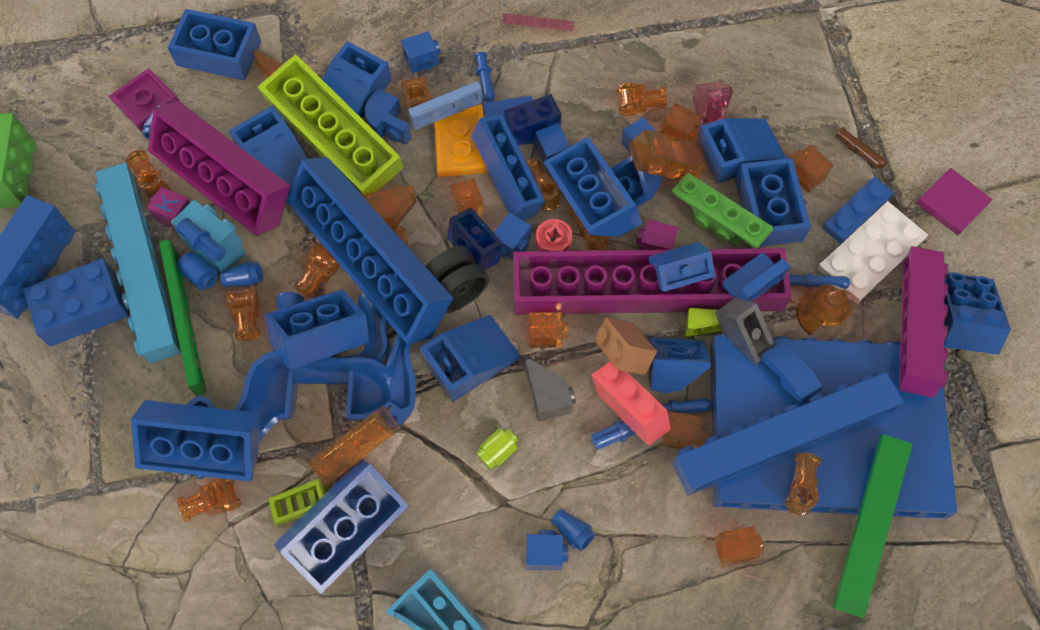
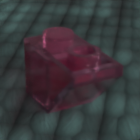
[693,81,733,124]

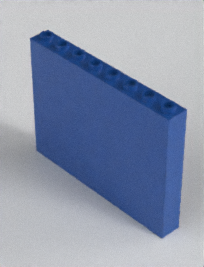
[711,334,957,519]

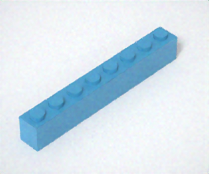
[94,163,181,364]

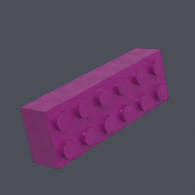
[148,101,290,236]

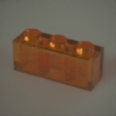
[628,129,709,180]
[308,405,401,486]

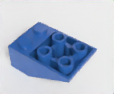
[322,41,392,118]
[228,106,308,193]
[696,118,787,184]
[944,272,1011,355]
[419,315,521,402]

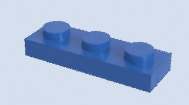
[822,177,894,244]

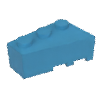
[385,569,489,630]

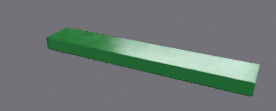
[159,240,206,396]
[832,434,913,618]

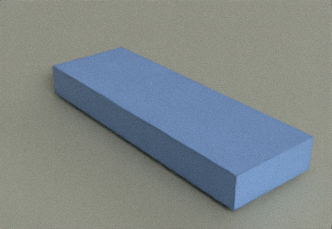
[408,81,482,130]

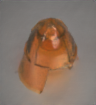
[796,284,852,335]

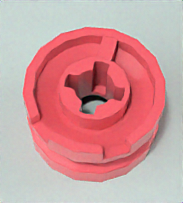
[536,219,572,251]

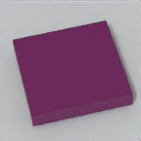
[108,68,180,131]
[917,168,993,235]

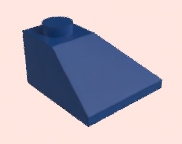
[611,152,662,207]
[649,337,711,394]

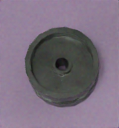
[425,246,489,314]

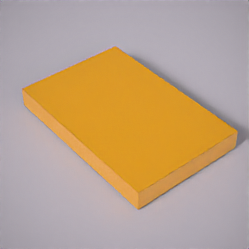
[434,104,488,177]

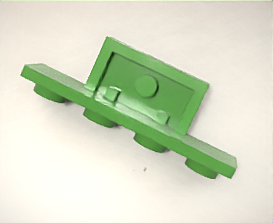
[671,173,773,249]

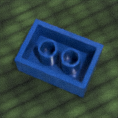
[167,9,262,80]
[735,158,811,248]
[23,258,129,347]
[264,289,369,370]

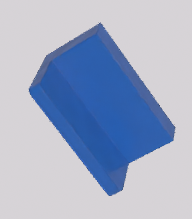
[649,242,715,292]
[722,253,790,302]

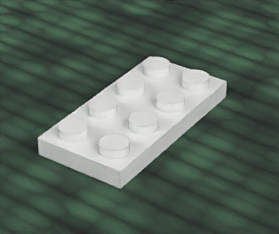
[817,201,928,304]

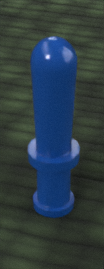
[474,52,495,102]
[789,273,851,289]
[661,398,713,417]

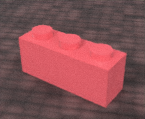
[591,361,671,446]

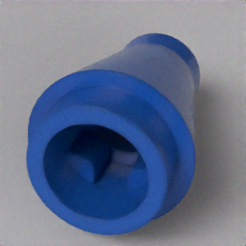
[220,260,263,288]
[551,509,595,552]

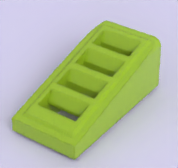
[684,308,723,337]
[268,478,331,526]

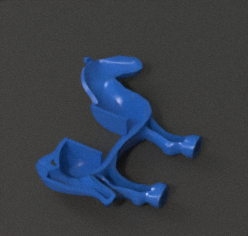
[187,292,416,480]

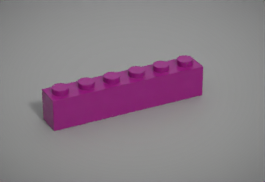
[899,246,948,398]

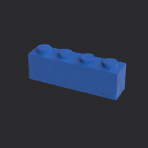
[471,114,545,220]

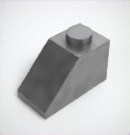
[715,298,775,365]
[525,359,576,421]

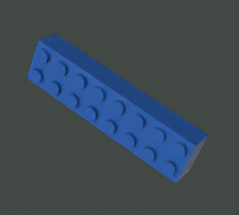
[286,157,453,345]

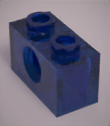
[504,94,562,146]
[447,207,503,270]

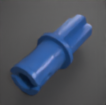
[176,218,226,261]
[591,421,636,450]

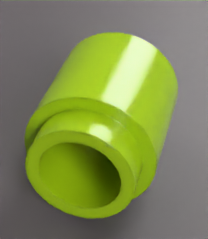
[476,428,519,470]

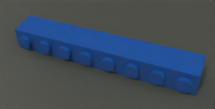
[672,372,904,496]

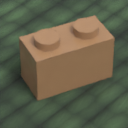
[595,317,657,375]

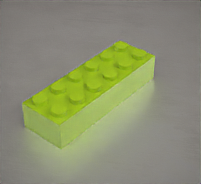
[257,54,404,201]

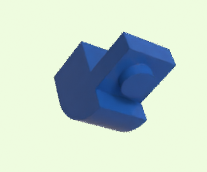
[365,88,411,145]

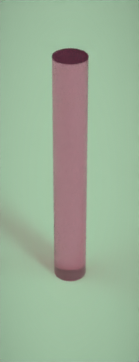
[502,13,574,31]

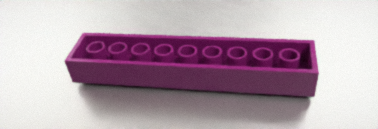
[514,248,791,315]

